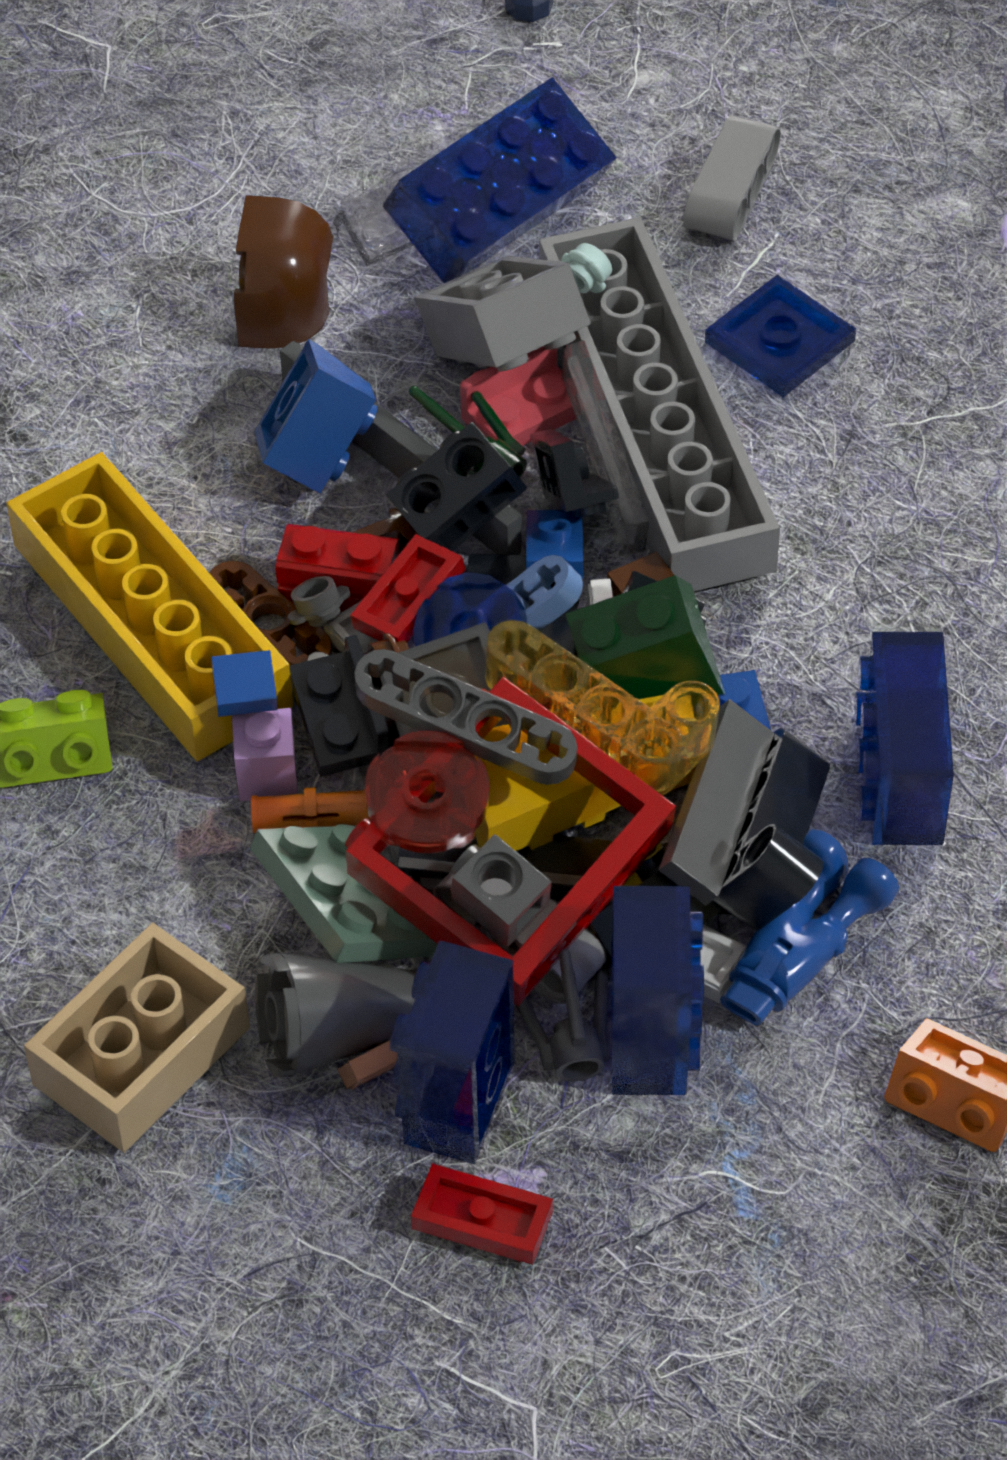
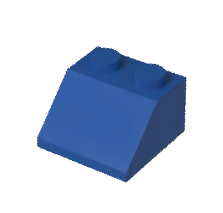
[254,339,377,493]

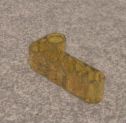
[485,620,720,795]

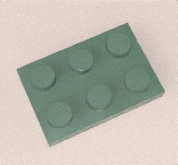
[250,824,440,963]

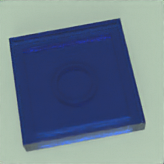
[705,274,856,398]

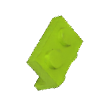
[0,690,113,788]

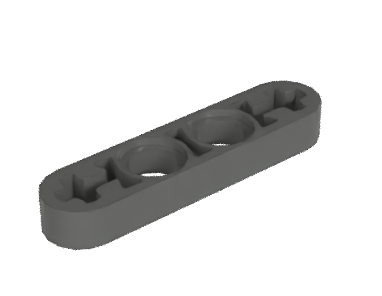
[354,649,577,785]

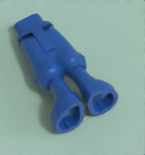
[720,829,899,1026]

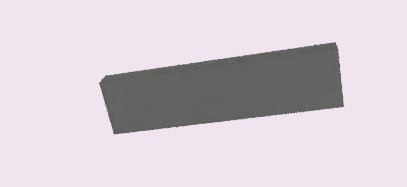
[659,699,775,906]

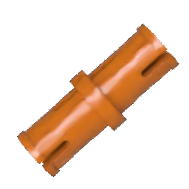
[251,787,371,834]

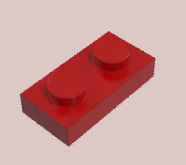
[350,534,465,643]
[411,1163,553,1265]

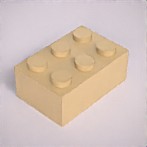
[24,922,250,1153]

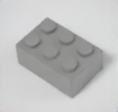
[414,256,591,372]

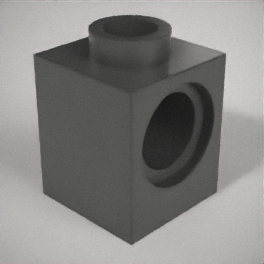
[451,834,551,947]

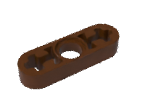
[209,561,332,665]

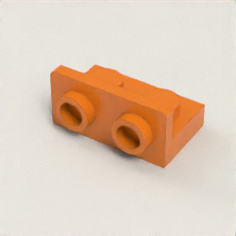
[884,1018,1007,1152]

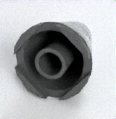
[255,953,432,1078]

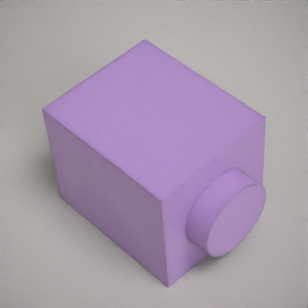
[232,708,298,801]

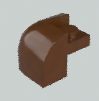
[234,195,333,349]

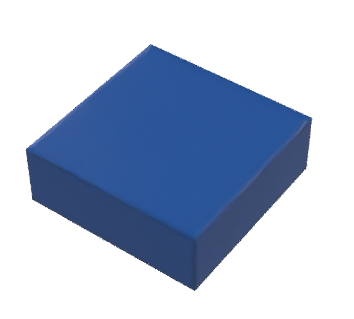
[211,650,277,717]

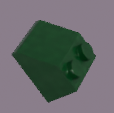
[565,575,726,707]

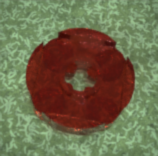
[365,731,490,853]

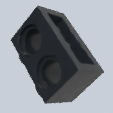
[386,422,527,551]

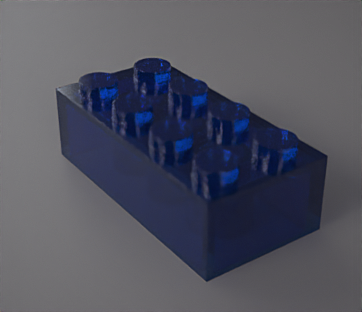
[382,77,617,283]

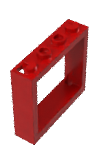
[345,676,676,1007]

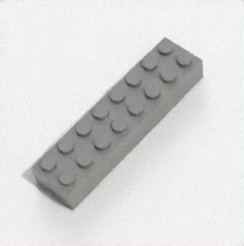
[539,217,780,591]

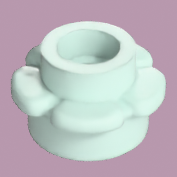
[561,243,612,293]

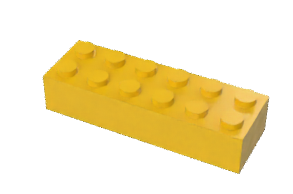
[6,452,294,762]

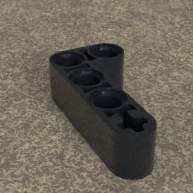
[713,728,830,931]

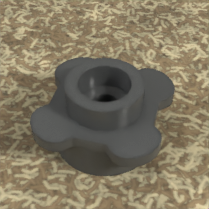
[288,576,351,627]

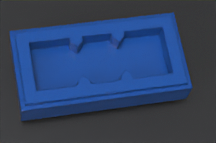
[526,510,583,579]

